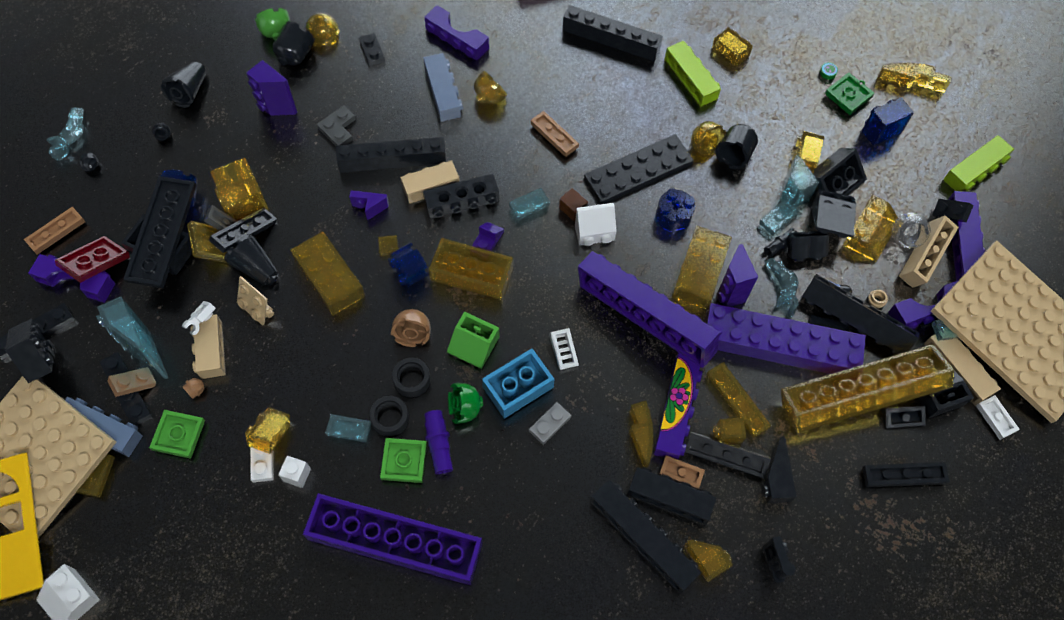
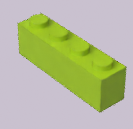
[665,41,721,107]
[943,135,1014,192]

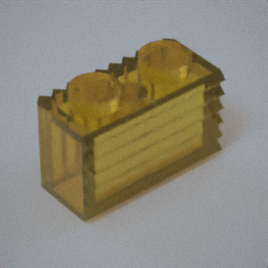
[712,27,753,66]
[792,131,825,172]
[245,407,290,454]

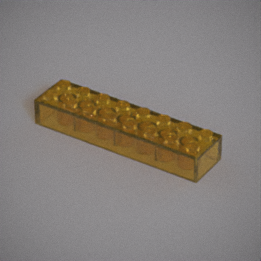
[781,344,954,433]

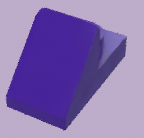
[349,190,389,220]
[470,222,504,259]

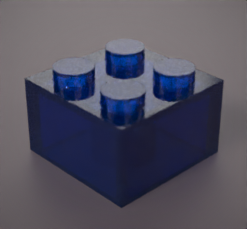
[862,97,914,146]

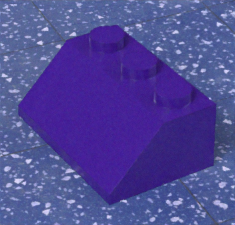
[246,60,298,115]
[717,244,758,307]

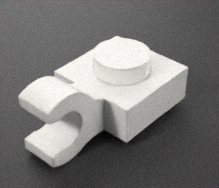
[182,301,216,335]

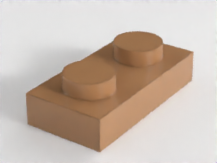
[107,367,156,397]
[659,455,705,490]

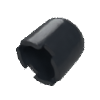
[273,21,315,66]
[715,124,758,169]

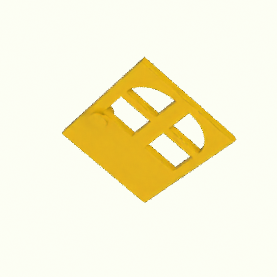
[0,453,44,600]

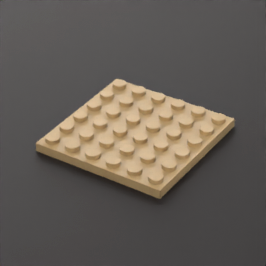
[0,376,116,539]

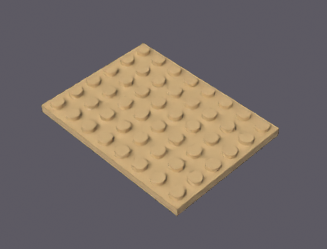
[930,241,1064,423]

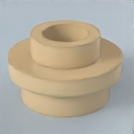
[868,290,888,308]

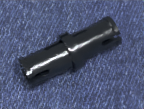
[764,228,797,257]

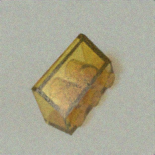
[843,194,900,262]

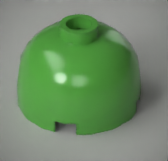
[255,8,290,40]

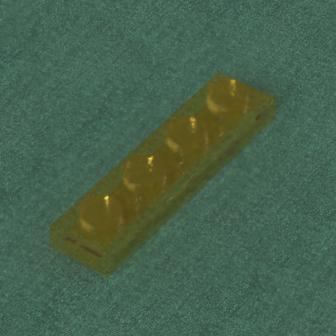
[706,362,771,438]

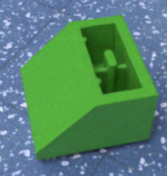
[447,312,500,369]

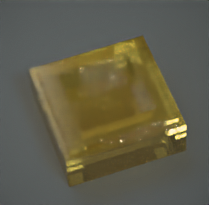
[378,235,399,256]

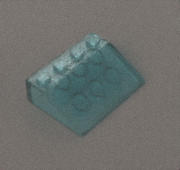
[97,297,169,379]

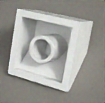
[575,203,616,246]
[36,564,100,620]

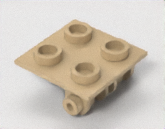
[237,276,274,325]

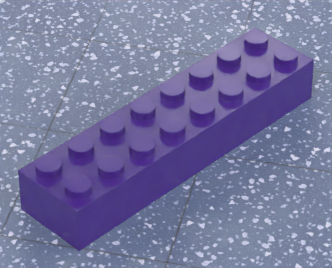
[578,251,720,368]
[705,303,866,379]
[303,493,483,585]

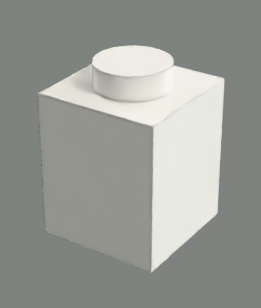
[278,456,311,488]

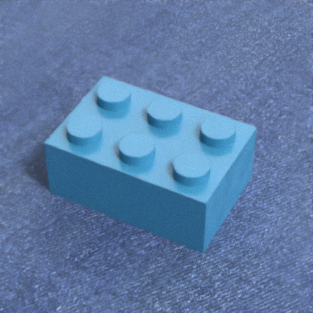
[482,348,555,419]

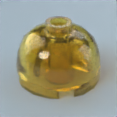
[305,13,339,47]
[474,71,507,105]
[691,121,726,158]

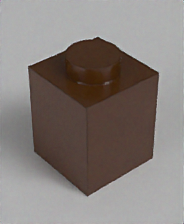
[559,188,588,221]

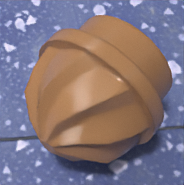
[183,378,204,399]

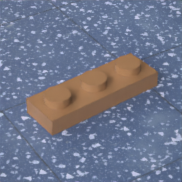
[531,111,579,157]
[24,206,85,255]

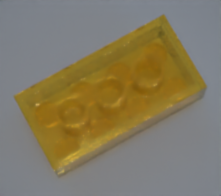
[672,225,732,310]
[290,231,365,316]
[429,238,513,300]

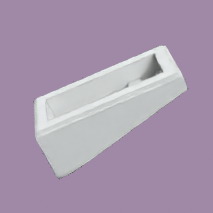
[549,328,579,370]

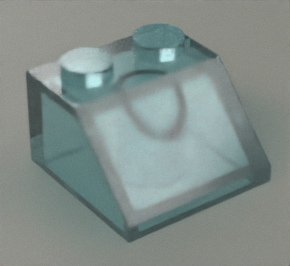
[781,154,819,209]

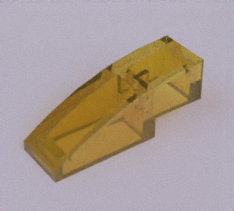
[629,400,653,468]

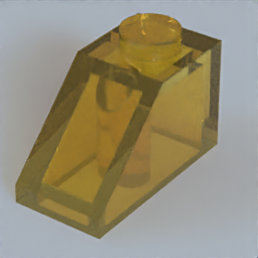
[684,539,733,583]

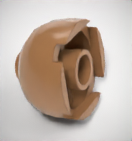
[391,309,431,347]

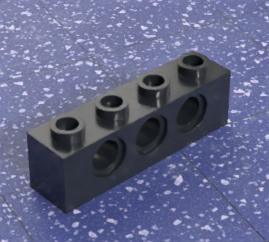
[423,174,500,218]

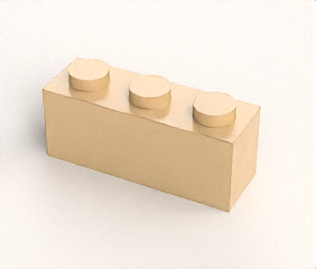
[401,161,460,204]
[191,314,226,379]

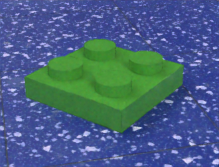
[149,410,205,459]
[380,438,427,483]

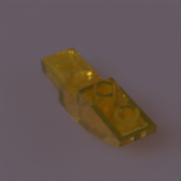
[877,63,952,92]

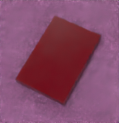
[55,236,130,283]

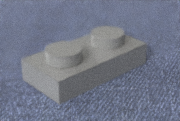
[529,402,571,445]

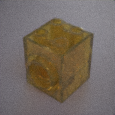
[210,158,269,221]

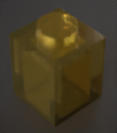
[713,418,746,444]

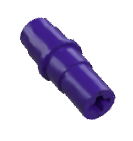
[424,410,453,474]

